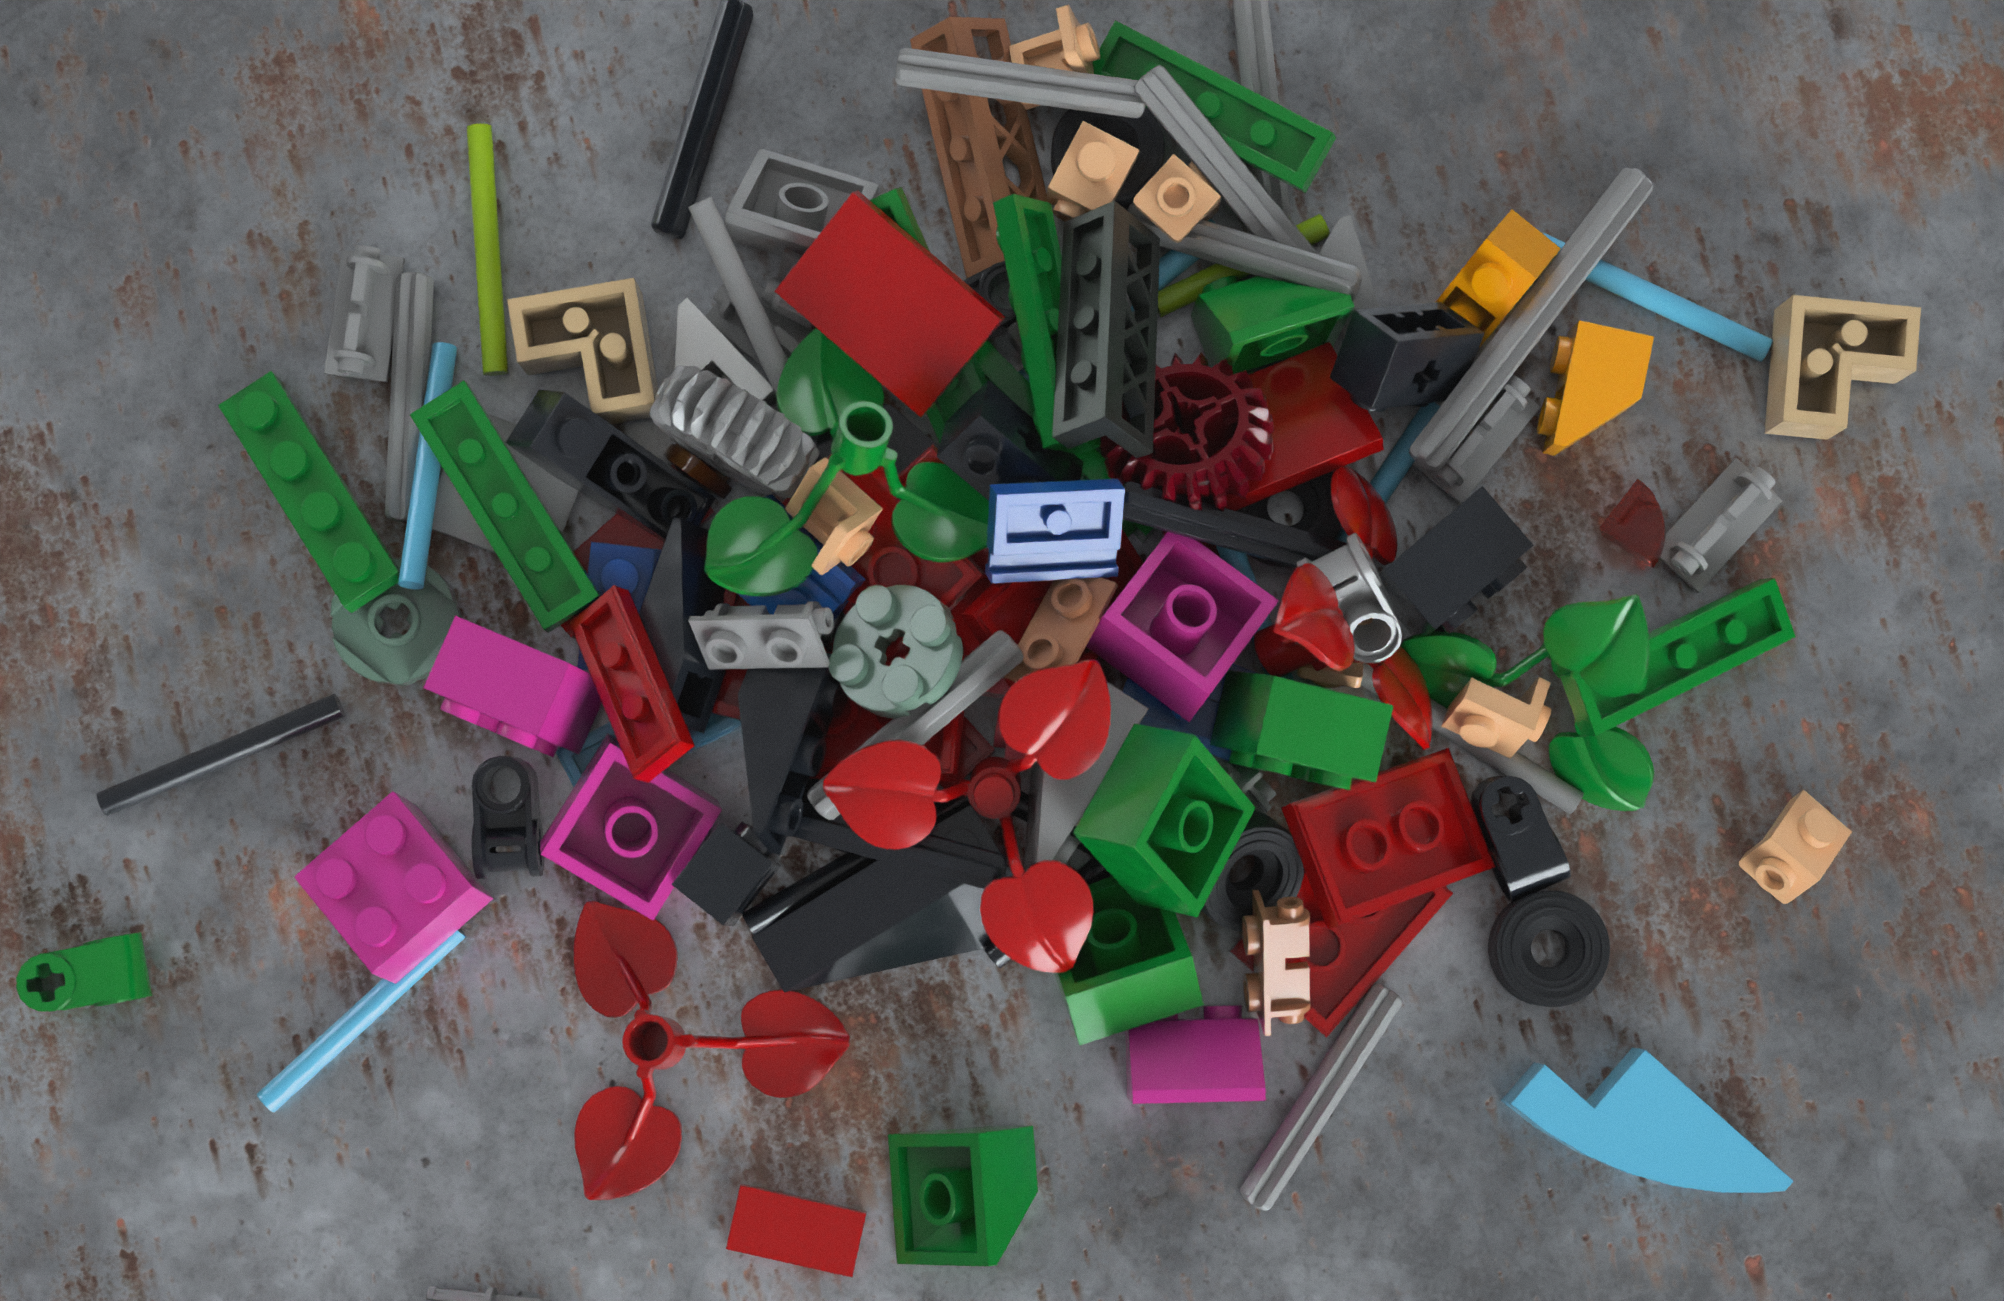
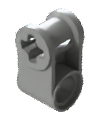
[1297,533,1402,663]

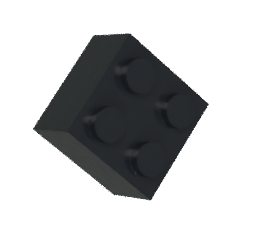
[1379,486,1534,636]

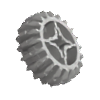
[649,366,820,501]

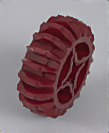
[1100,352,1274,512]

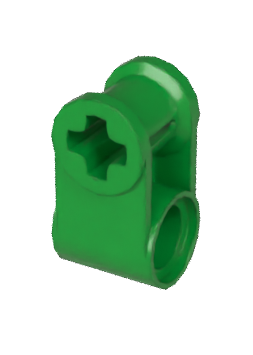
[16,932,152,1012]

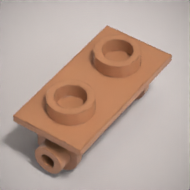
[1004,577,1118,682]
[1242,890,1311,1036]

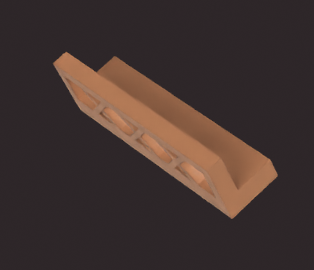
[910,17,1048,279]

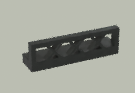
[1052,201,1160,458]

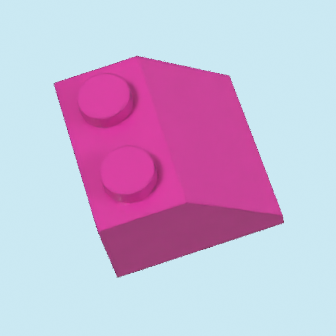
[1125,1005,1266,1104]

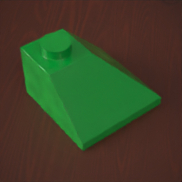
[1191,276,1355,374]
[888,1126,1038,1267]

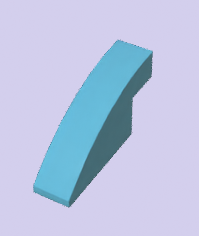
[1501,1047,1793,1193]

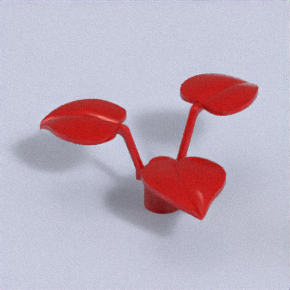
[1254,465,1433,750]
[823,659,1111,973]
[574,901,850,1201]

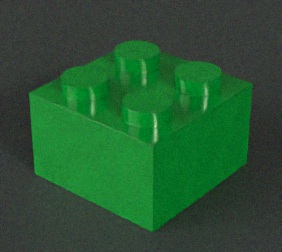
[1210,670,1394,790]
[1073,723,1256,917]
[1054,876,1204,1046]

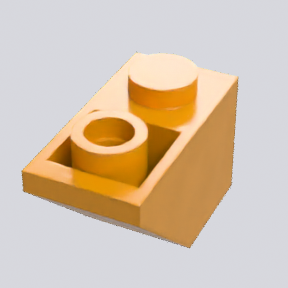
[1435,209,1561,348]
[1537,320,1654,456]

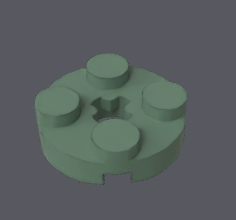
[330,557,463,686]
[829,585,963,718]

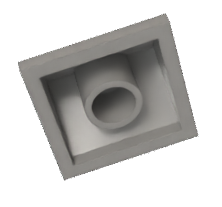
[724,148,879,257]

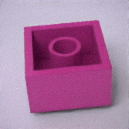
[1086,532,1279,722]
[423,616,602,758]
[540,733,722,920]
[294,791,494,984]

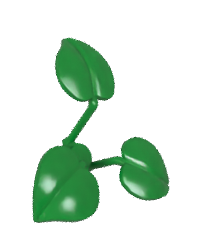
[704,328,989,597]
[1400,594,1654,811]

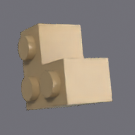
[507,278,658,424]
[1764,295,1921,440]

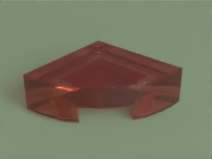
[1599,479,1666,568]

